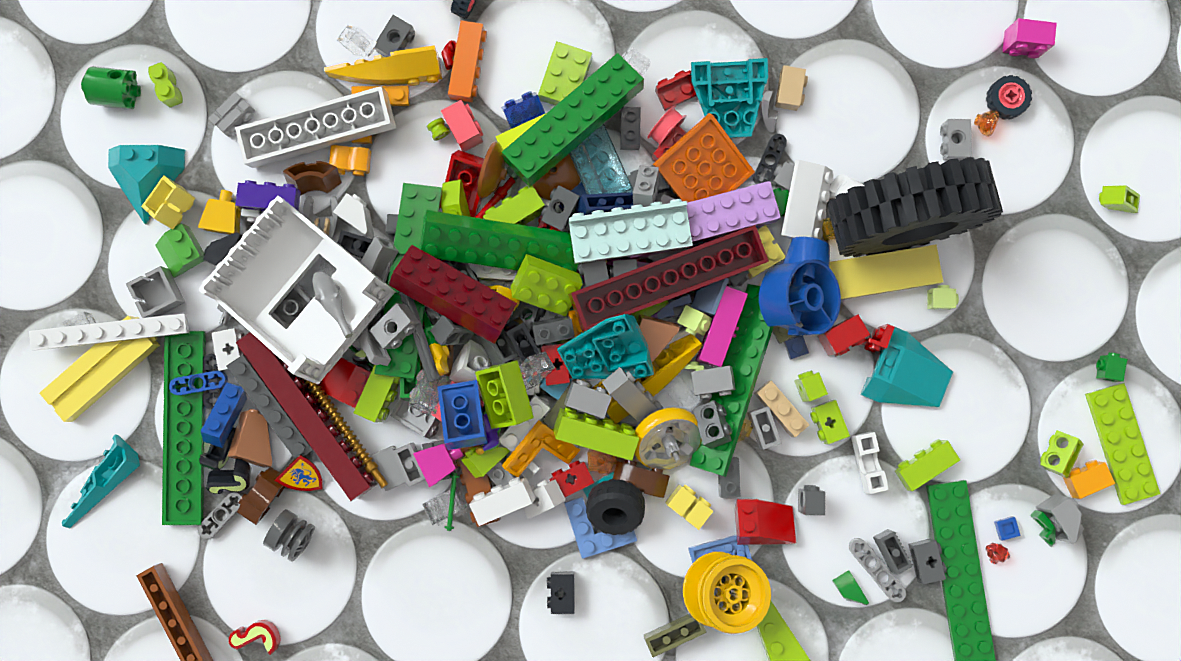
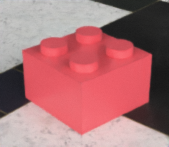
[441,100,483,152]

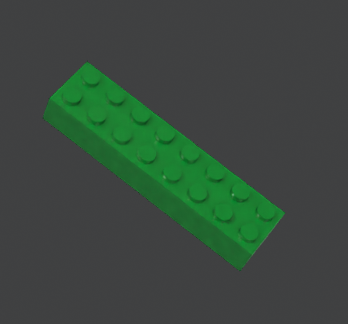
[502,53,644,187]
[420,210,578,272]

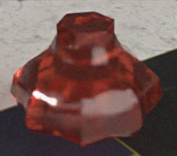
[985,542,1010,564]

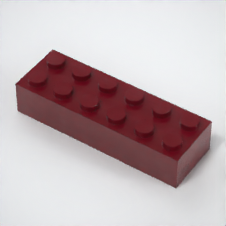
[388,245,517,344]

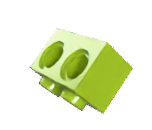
[1040,430,1084,478]

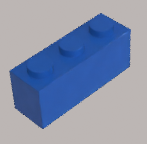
[200,382,247,448]

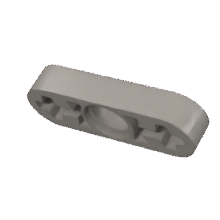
[198,492,243,539]

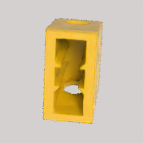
[198,190,241,235]

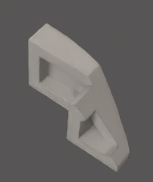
[761,90,778,132]

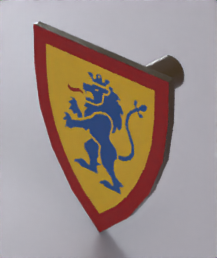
[274,454,323,491]

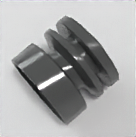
[263,509,315,562]

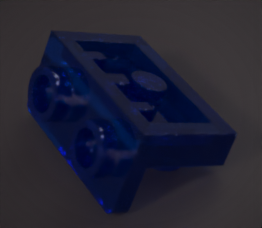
[501,91,545,129]

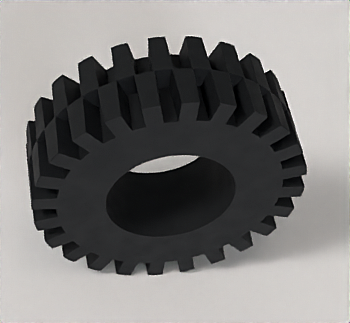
[827,157,1003,257]

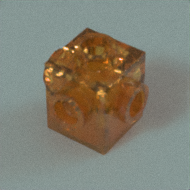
[587,449,617,474]

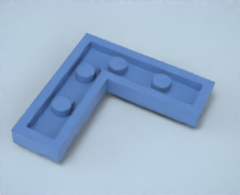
[565,497,637,559]
[688,535,752,564]

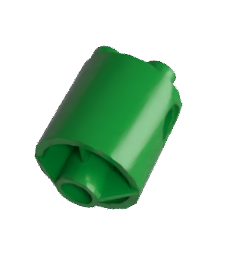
[81,66,141,109]

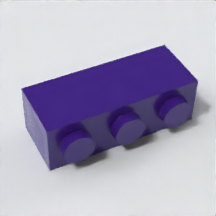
[235,180,301,211]

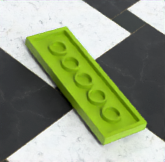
[1085,383,1161,505]

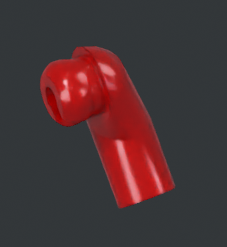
[441,40,457,70]

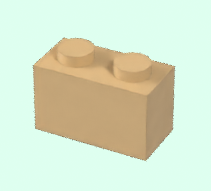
[775,65,808,111]

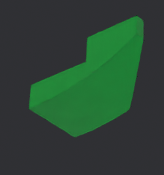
[1030,510,1056,547]
[832,570,869,605]

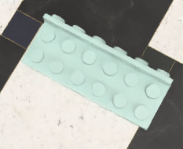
[569,199,693,264]

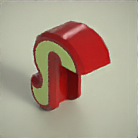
[228,620,281,655]

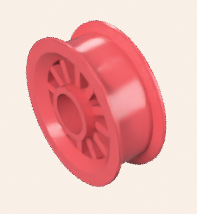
[647,105,687,147]

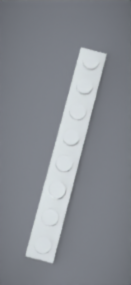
[29,313,189,351]

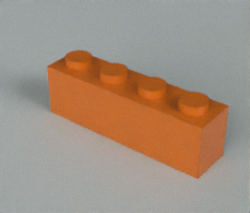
[448,20,487,102]

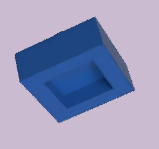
[994,516,1021,541]

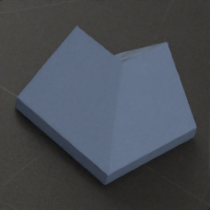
[691,278,729,317]

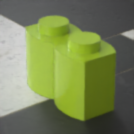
[148,62,183,108]

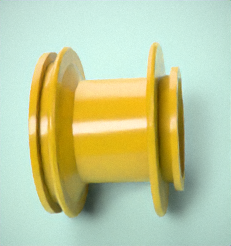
[683,552,771,634]

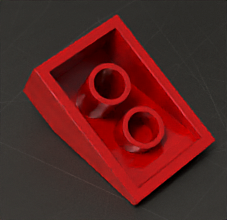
[440,150,484,217]
[318,357,371,408]
[734,499,796,545]

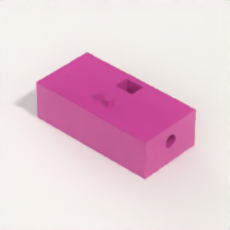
[695,286,748,368]

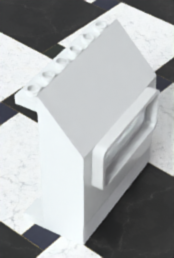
[198,196,396,384]

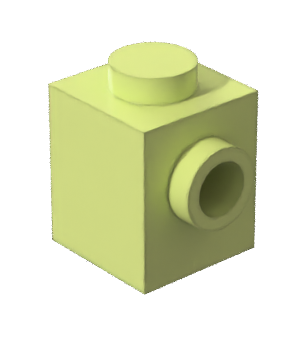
[927,285,959,310]
[677,305,712,336]

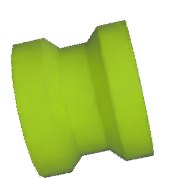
[426,118,450,141]

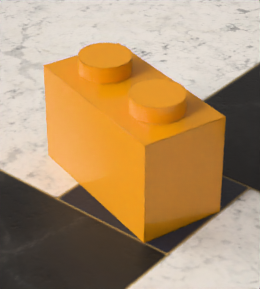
[1063,460,1115,499]

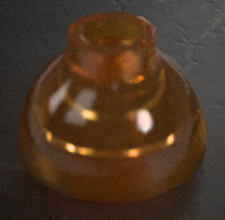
[974,110,999,137]

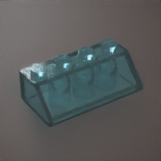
[569,124,633,194]

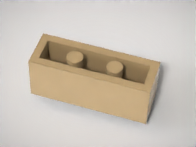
[754,380,809,438]

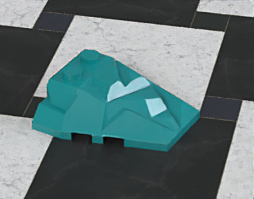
[691,58,768,138]

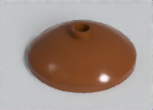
[477,141,508,199]
[533,151,582,200]

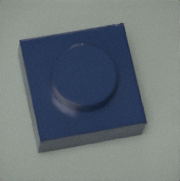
[784,335,809,359]

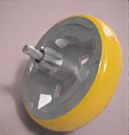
[634,407,702,470]

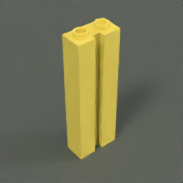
[830,244,943,300]
[39,316,160,422]

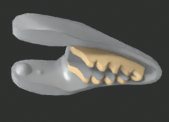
[303,196,338,239]

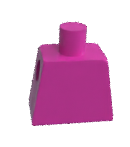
[413,444,464,487]

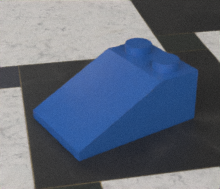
[437,380,488,450]

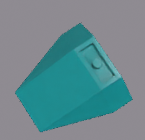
[557,314,654,379]
[860,324,953,407]

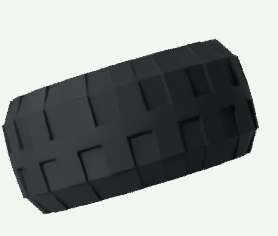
[586,479,645,535]

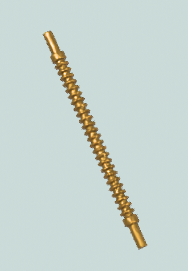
[302,378,388,488]

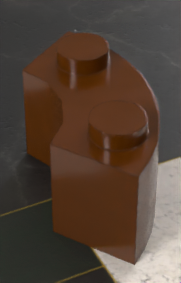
[283,161,342,196]
[612,460,670,498]
[237,467,285,525]

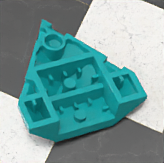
[108,145,185,224]

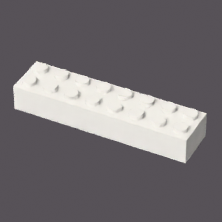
[235,86,396,168]

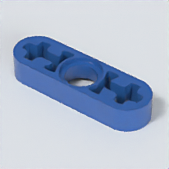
[169,371,228,395]

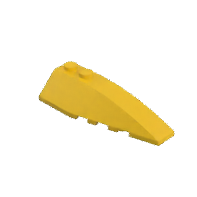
[324,45,443,86]
[592,334,703,424]

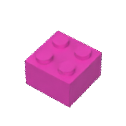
[1003,18,1057,59]

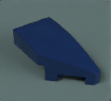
[657,295,692,319]

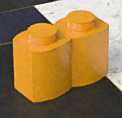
[329,145,371,176]

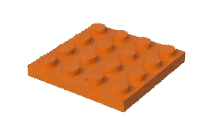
[652,113,755,203]

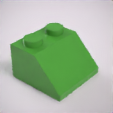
[155,223,204,278]

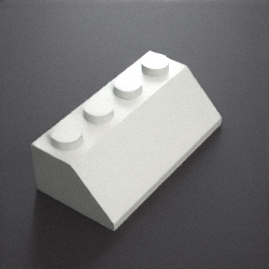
[781,159,834,240]

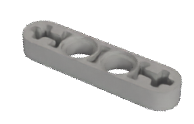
[849,538,906,602]

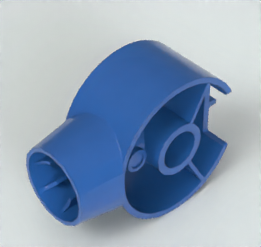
[759,236,841,336]

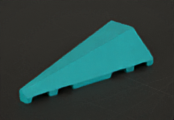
[62,434,140,529]

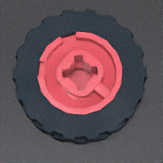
[986,75,1032,120]

